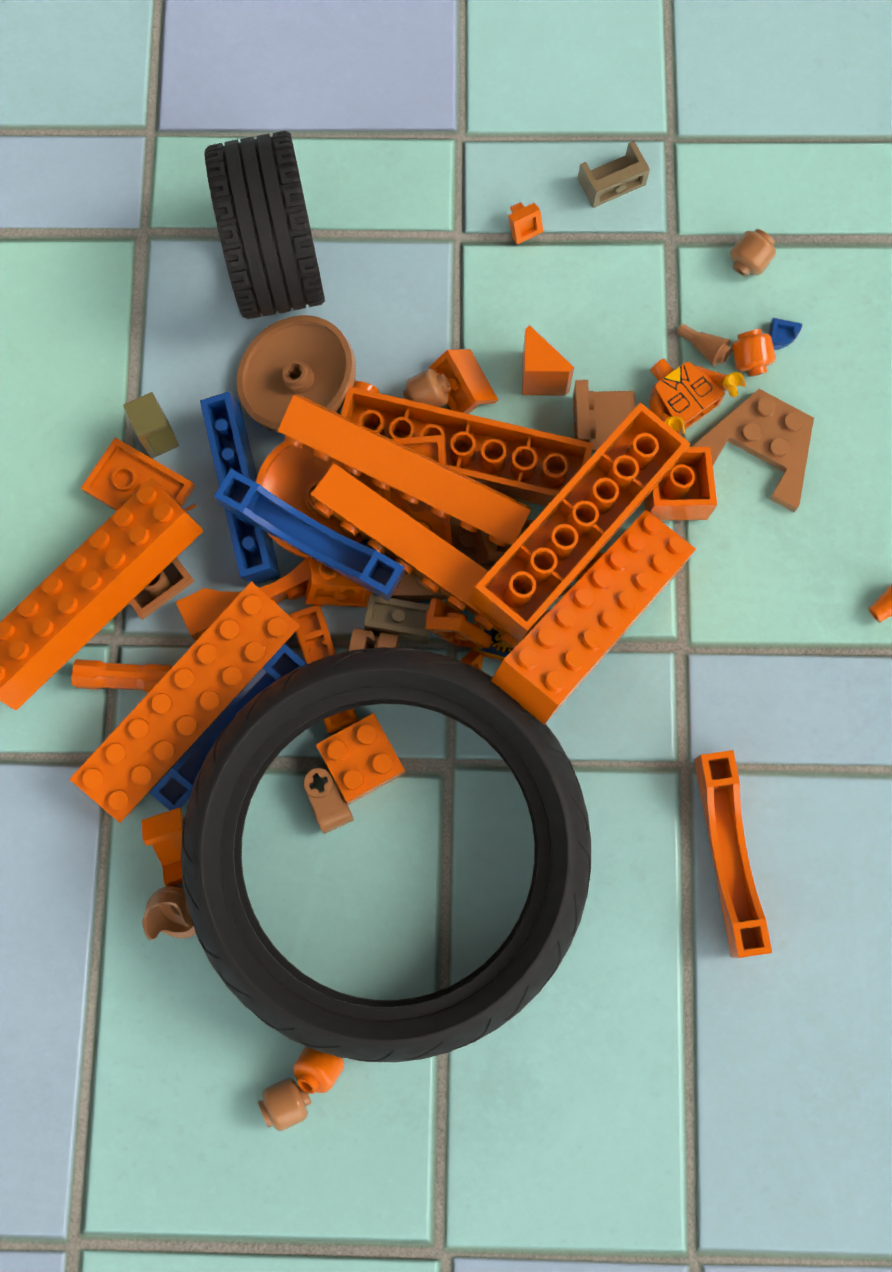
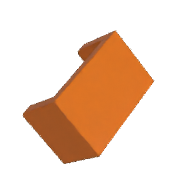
[141,807,185,886]

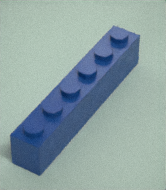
[200,392,281,584]

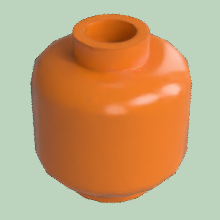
[732,329,776,377]
[293,1046,344,1094]

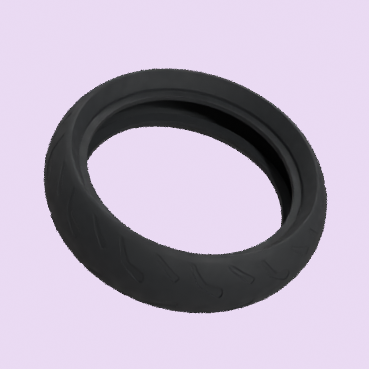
[181,647,591,1063]

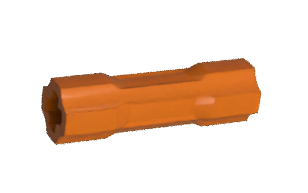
[71,659,172,693]

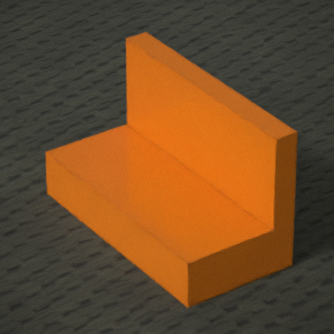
[429,349,498,414]

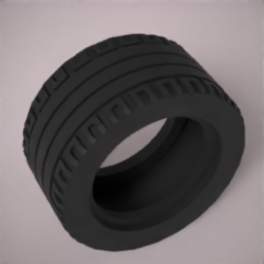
[204,131,325,319]

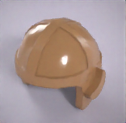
[142,885,196,940]

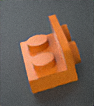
[305,558,373,607]
[425,598,492,649]

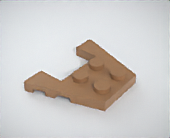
[692,389,814,512]

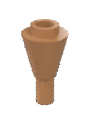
[677,324,732,367]

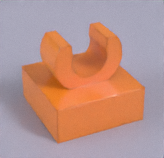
[508,202,543,245]

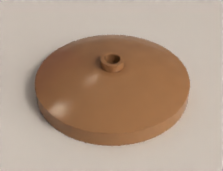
[237,315,356,434]

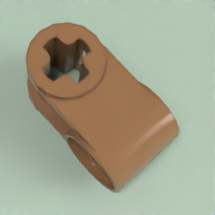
[304,768,354,834]

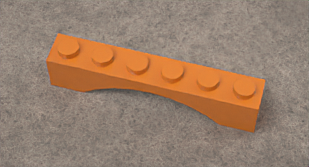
[176,558,310,641]
[694,750,772,958]

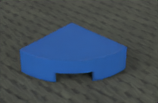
[768,318,803,350]

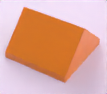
[522,325,574,396]

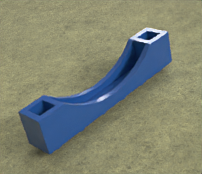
[214,469,404,601]
[149,644,307,810]

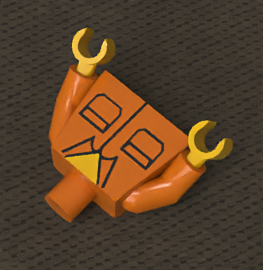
[649,359,746,434]

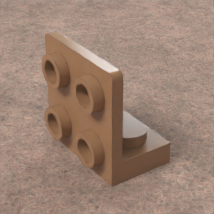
[573,380,635,452]

